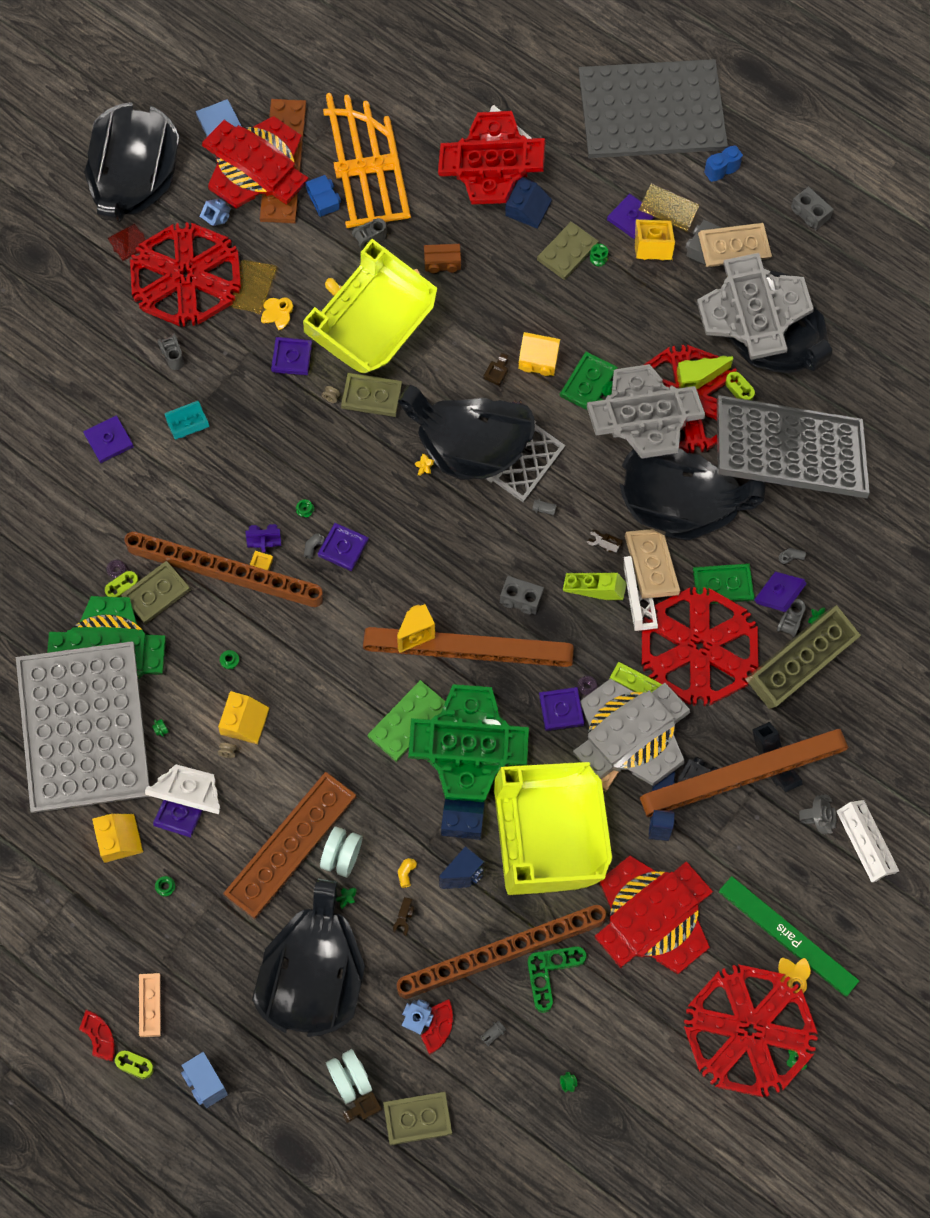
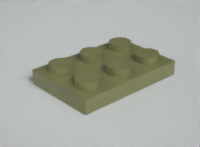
[537,222,599,280]
[341,373,402,417]
[121,561,191,625]
[383,1092,452,1146]

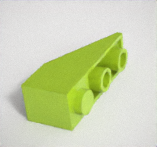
[677,356,733,389]
[563,573,627,600]

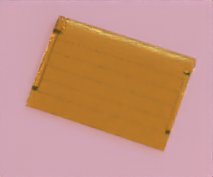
[639,183,699,232]
[230,260,277,314]

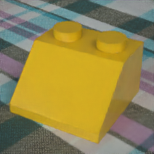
[635,219,675,260]
[518,332,560,376]
[397,604,435,653]
[218,691,269,745]
[92,814,143,863]

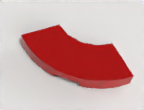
[421,999,453,1055]
[79,1010,115,1062]

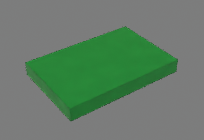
[560,352,618,411]
[693,563,754,604]

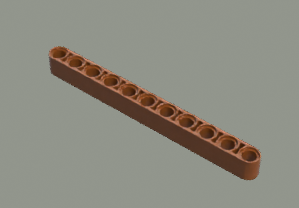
[125,532,323,607]
[363,627,574,667]
[640,729,849,817]
[397,905,606,999]

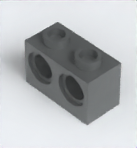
[791,186,834,231]
[500,576,544,614]

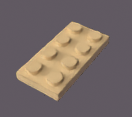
[698,223,772,267]
[625,529,680,599]

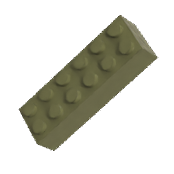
[745,605,861,709]

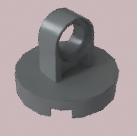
[799,794,837,834]

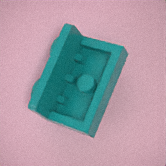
[164,401,210,440]

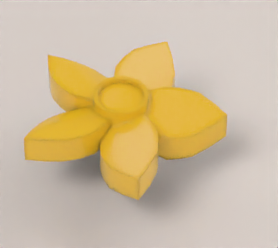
[415,454,434,476]

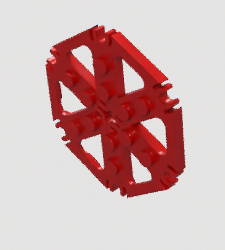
[130,222,241,327]
[644,345,739,453]
[641,587,758,706]
[684,964,818,1098]

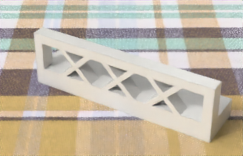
[624,556,658,631]
[836,800,899,882]

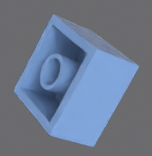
[181,1052,228,1108]

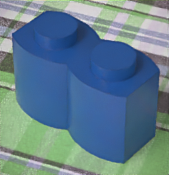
[704,146,743,182]
[305,175,341,217]

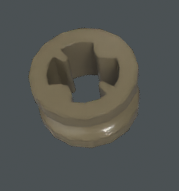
[322,386,340,403]
[218,743,237,758]

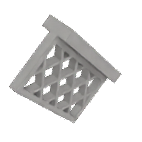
[486,421,565,502]

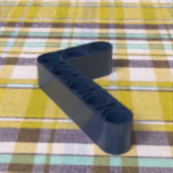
[649,771,675,841]

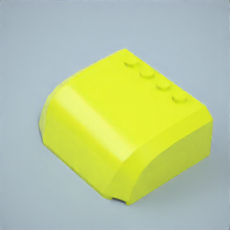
[303,239,437,373]
[494,762,612,895]

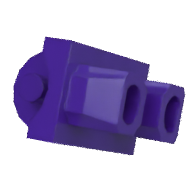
[246,524,281,553]

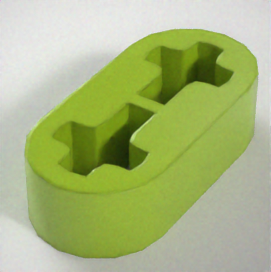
[725,372,755,401]
[105,571,139,597]
[115,1051,154,1079]

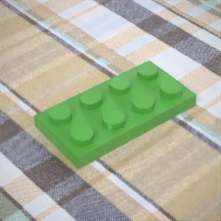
[368,680,445,762]

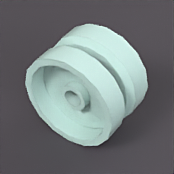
[320,826,362,878]
[325,1049,372,1104]

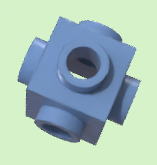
[199,199,231,226]
[402,999,434,1034]

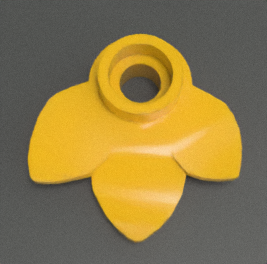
[261,298,293,330]
[778,958,810,994]

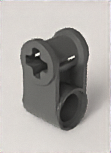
[352,218,387,250]
[157,333,184,370]
[776,599,805,638]

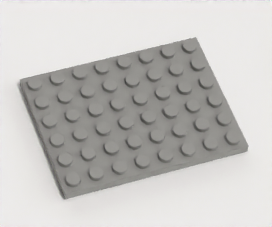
[16,641,151,813]

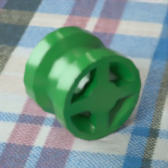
[590,244,608,266]

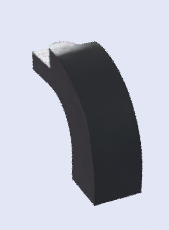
[752,722,803,793]

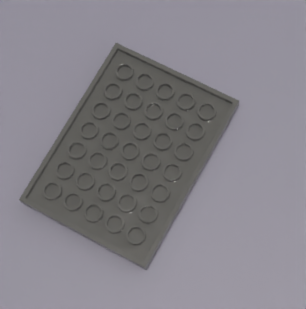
[578,59,728,158]
[717,395,870,498]

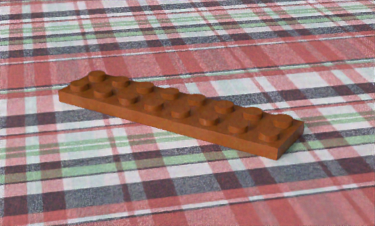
[260,99,306,223]
[223,772,356,919]

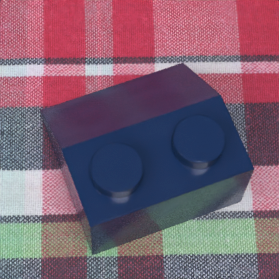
[505,178,552,229]
[441,799,485,840]
[439,846,484,889]

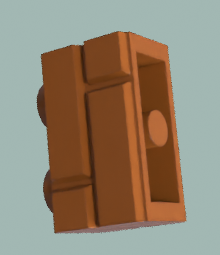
[424,244,461,273]

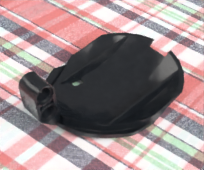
[84,102,179,222]
[728,271,832,373]
[398,385,535,480]
[619,449,766,540]
[252,878,365,1037]

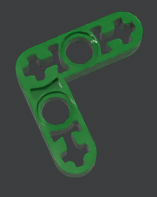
[527,947,586,1013]

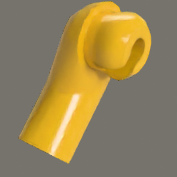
[325,278,342,296]
[398,858,417,888]

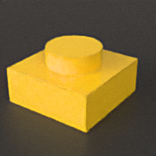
[250,551,273,570]

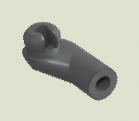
[303,533,325,559]
[779,548,806,564]

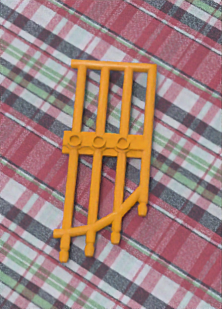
[323,93,411,228]

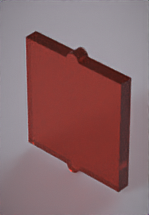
[108,224,146,261]

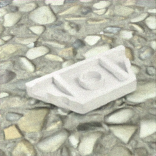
[145,765,220,814]

